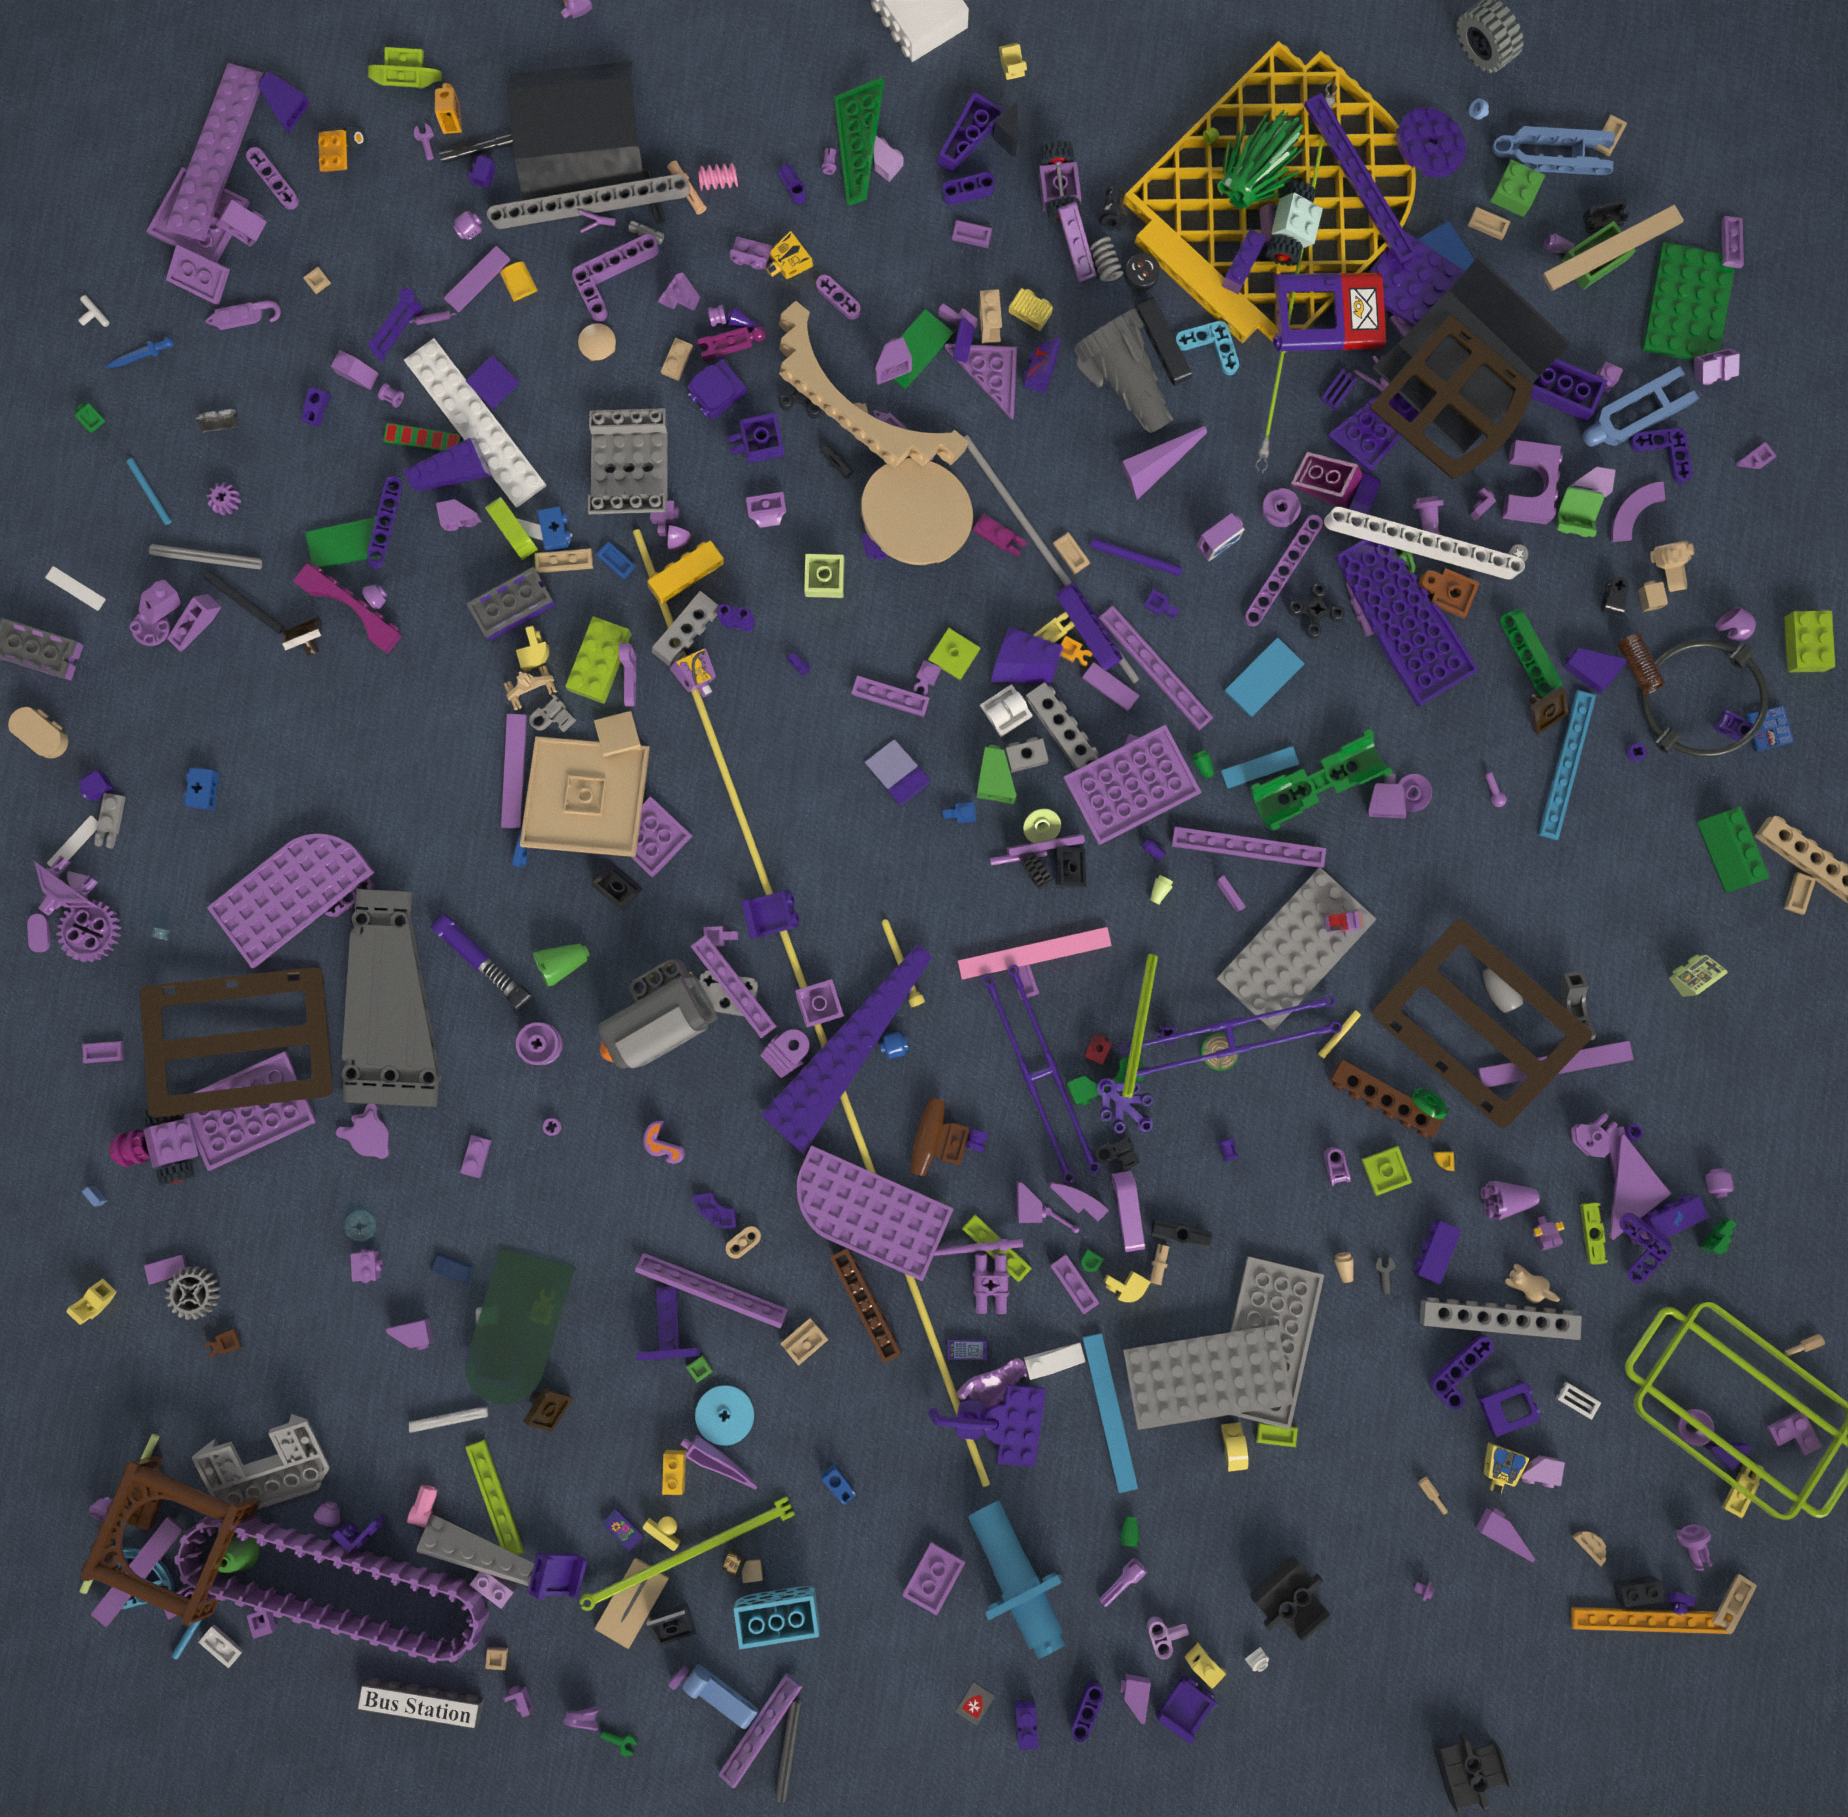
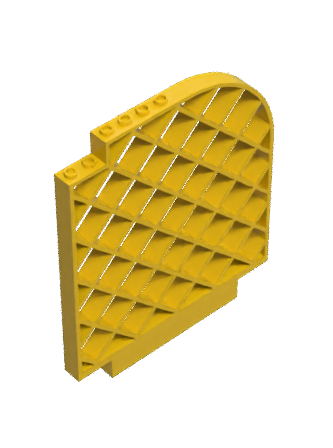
[1123,41,1416,353]

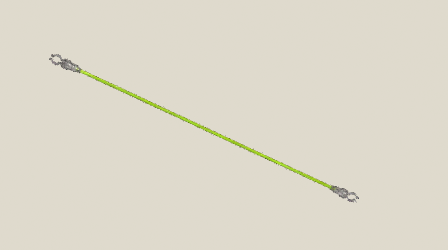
[1255,81,1337,474]

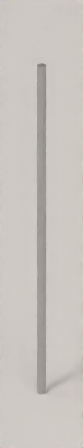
[964,435,1140,684]

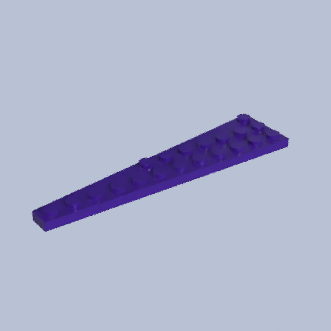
[1327,392,1420,473]
[761,944,932,1154]

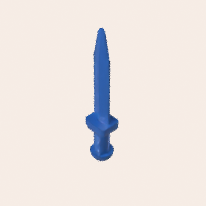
[106,337,174,368]

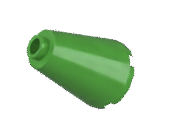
[533,943,590,988]
[218,1532,260,1572]

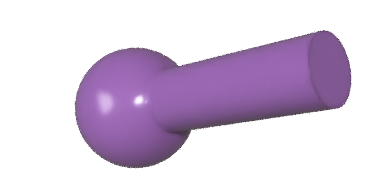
[1485,772,1507,807]

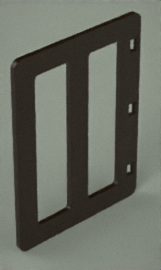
[1373,919,1592,1128]
[140,967,333,1118]

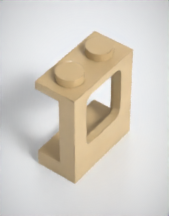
[979,289,1002,344]

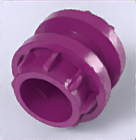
[109,1129,150,1167]

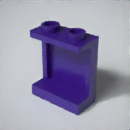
[741,890,799,939]
[527,1553,587,1599]
[1156,1676,1218,1745]

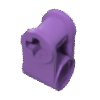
[1324,1147,1351,1186]

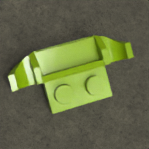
[368,47,442,88]

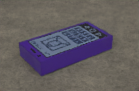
[948,1339,987,1360]

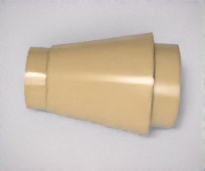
[1334,1252,1353,1283]

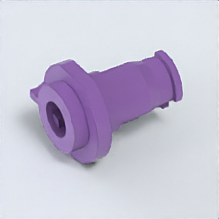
[1412,496,1444,535]
[1676,1524,1713,1571]

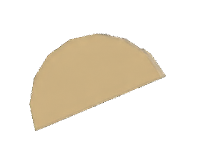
[1572,1531,1606,1567]

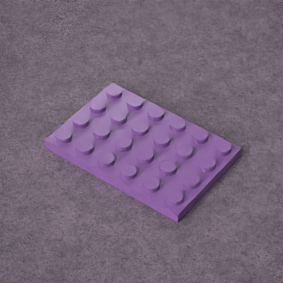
[1063,725,1202,846]
[184,1051,317,1171]

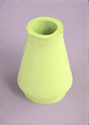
[1149,875,1173,905]

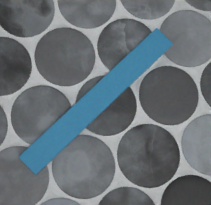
[1538,690,1596,840]
[1082,1333,1138,1493]

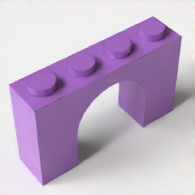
[1502,440,1562,525]

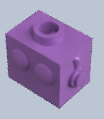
[350,1249,383,1283]

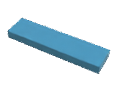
[1220,746,1299,789]

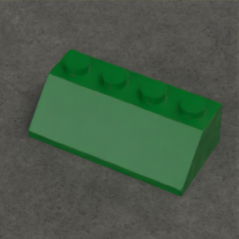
[1696,806,1770,893]

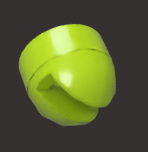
[1203,128,1219,145]

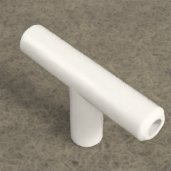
[78,295,110,327]

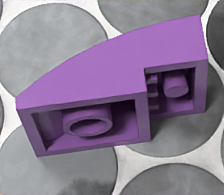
[1047,1182,1109,1221]

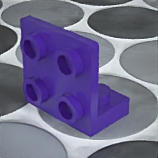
[332,1513,387,1553]

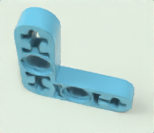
[1175,321,1239,375]

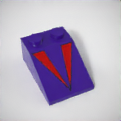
[1022,338,1061,394]

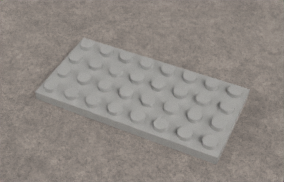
[1216,867,1376,1031]
[1230,1256,1324,1429]
[1123,1325,1294,1430]

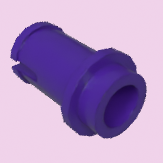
[786,652,811,676]
[1141,838,1166,861]

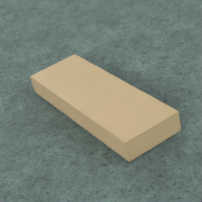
[534,548,593,573]

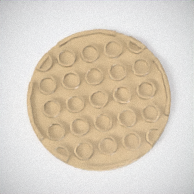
[861,458,973,565]

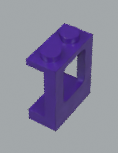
[1477,1380,1540,1437]

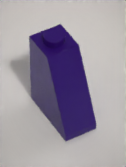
[257,71,310,133]
[1562,648,1627,694]

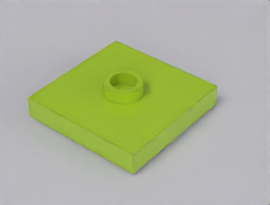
[928,628,981,680]
[1361,1146,1412,1196]

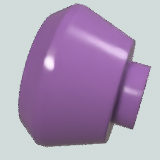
[362,585,387,610]
[89,1497,113,1522]
[314,1502,341,1527]

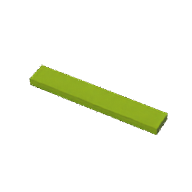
[465,1439,525,1555]

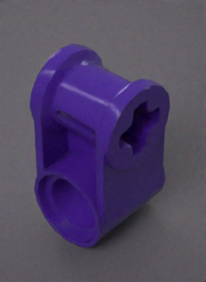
[1714,710,1753,741]

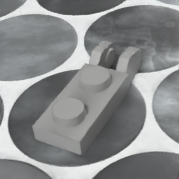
[94,793,125,848]

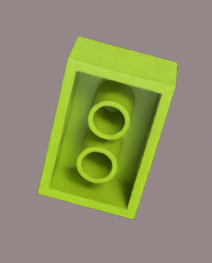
[1784,611,1835,672]

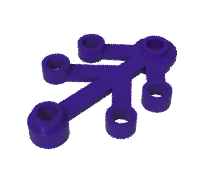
[1096,1078,1153,1133]

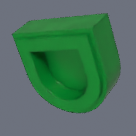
[1081,1248,1104,1272]

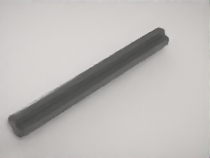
[775,1700,801,1802]

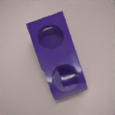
[302,387,331,426]

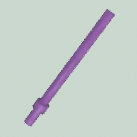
[934,1239,1023,1256]

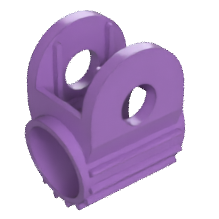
[760,1030,810,1078]

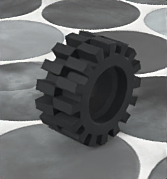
[1020,853,1053,889]

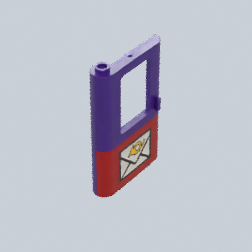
[1272,272,1386,351]

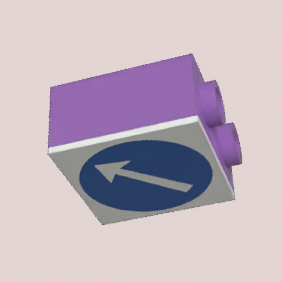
[1197,513,1245,561]

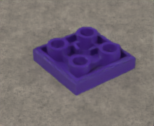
[466,356,520,409]

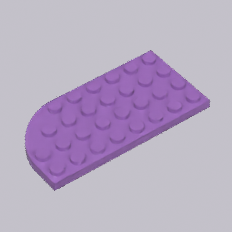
[207,834,375,968]
[797,1146,953,1281]

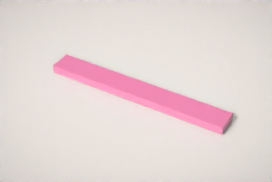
[958,927,1112,979]

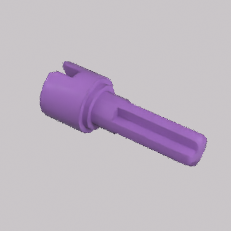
[1099,1557,1147,1607]

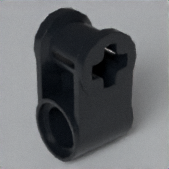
[1601,577,1629,616]

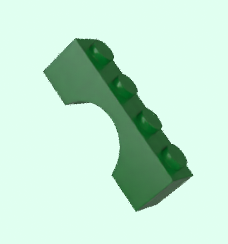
[1066,1056,1145,1106]

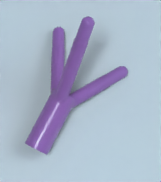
[578,210,616,233]

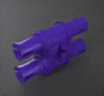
[718,604,755,632]

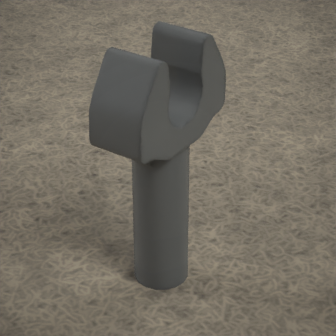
[1374,1257,1395,1294]

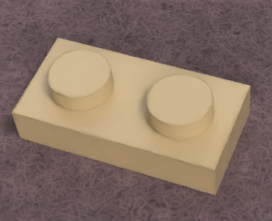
[661,338,693,381]

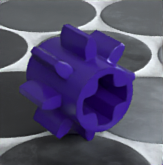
[1154,1022,1177,1046]

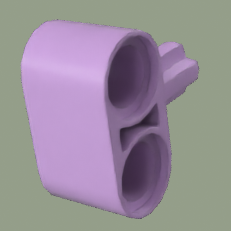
[1147,1617,1189,1659]

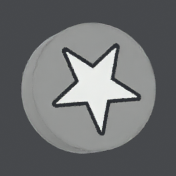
[1508,545,1528,562]

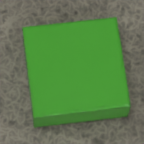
[686,1355,713,1383]

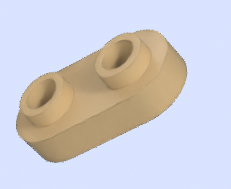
[726,1226,761,1259]

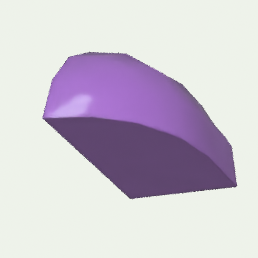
[668,525,691,552]

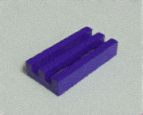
[1320,368,1358,410]

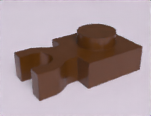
[203,1328,243,1358]

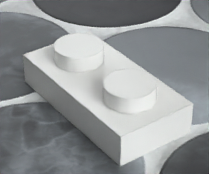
[198,1625,244,1668]

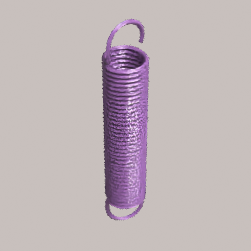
[409,311,457,325]

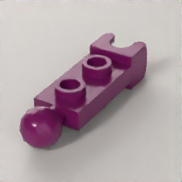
[697,327,766,361]

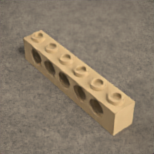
[1754,816,1848,903]

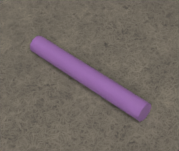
[990,850,1047,866]

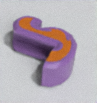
[643,1121,685,1164]

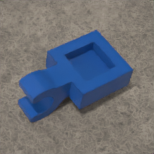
[942,802,976,824]

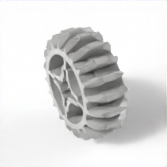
[165,1266,220,1320]

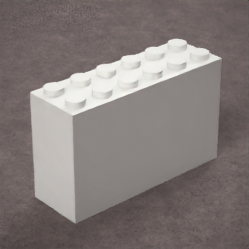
[871,0,969,62]

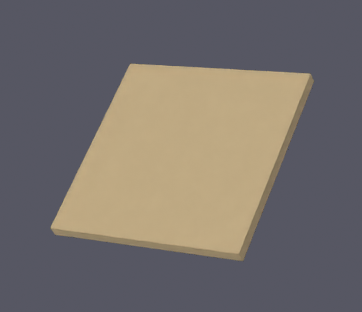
[520,736,650,857]

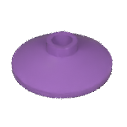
[1398,774,1432,812]

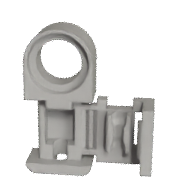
[529,695,576,732]

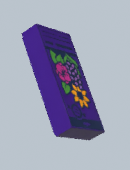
[602,1508,644,1551]

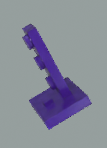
[637,1286,701,1361]

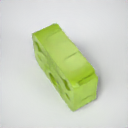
[485,497,538,560]

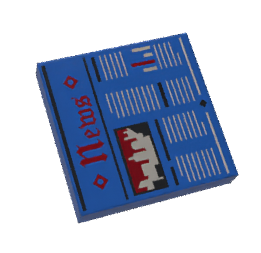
[1745,706,1794,752]

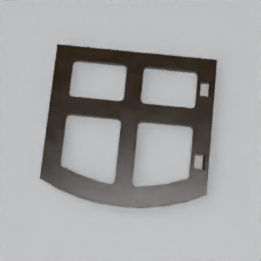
[1369,314,1534,480]

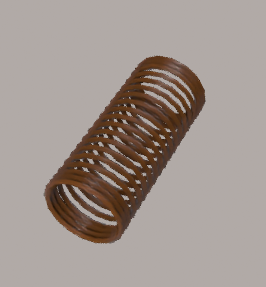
[1617,633,1665,694]

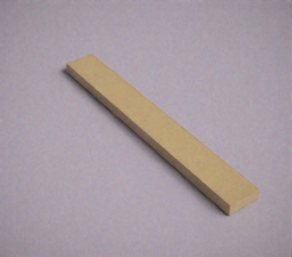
[1542,205,1684,291]

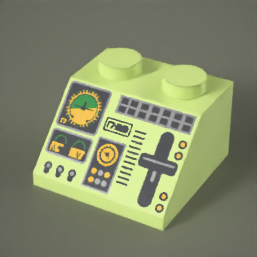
[1669,954,1728,997]

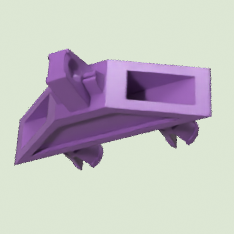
[34,855,98,915]

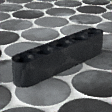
[1135,297,1192,386]

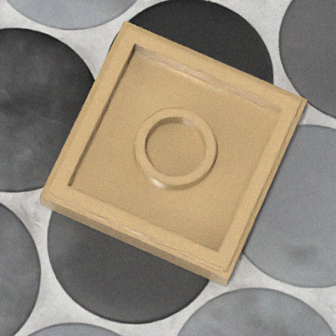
[594,711,641,757]

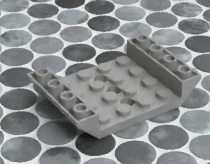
[588,408,668,514]

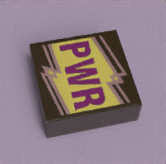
[722,1550,746,1578]

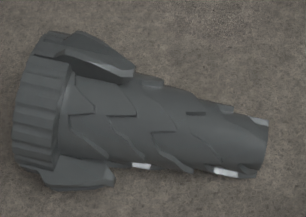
[1074,308,1174,433]

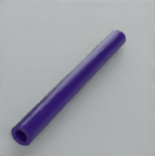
[1090,538,1183,576]

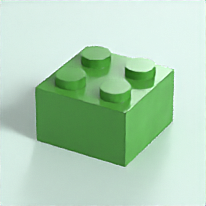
[1490,160,1545,217]

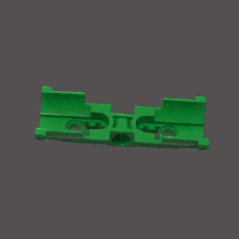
[1250,729,1393,831]

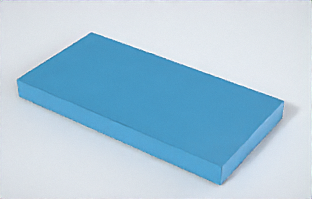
[1224,638,1305,717]

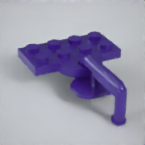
[928,1384,1046,1467]

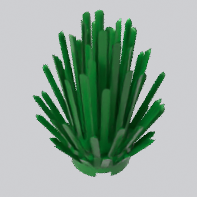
[1217,110,1305,210]

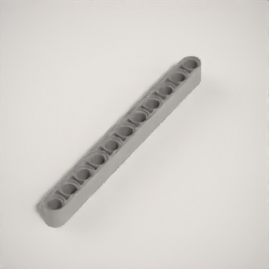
[487,174,690,229]

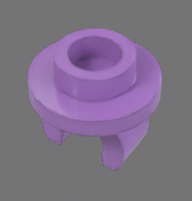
[1414,1582,1435,1602]

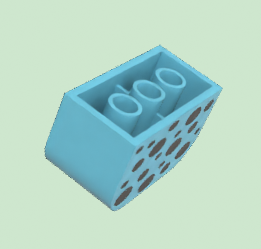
[734,1586,820,1649]

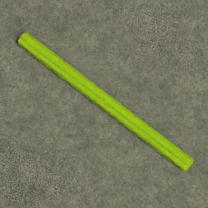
[1122,954,1158,1098]

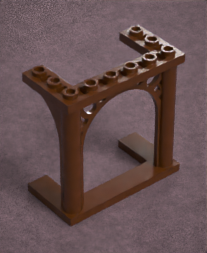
[80,1456,261,1626]

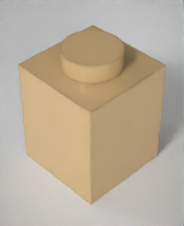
[1638,581,1668,612]

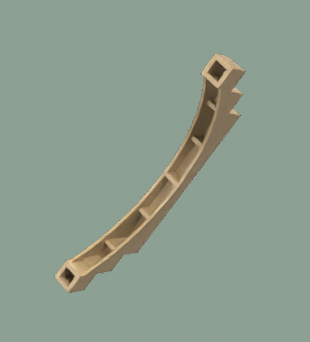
[779,301,969,468]

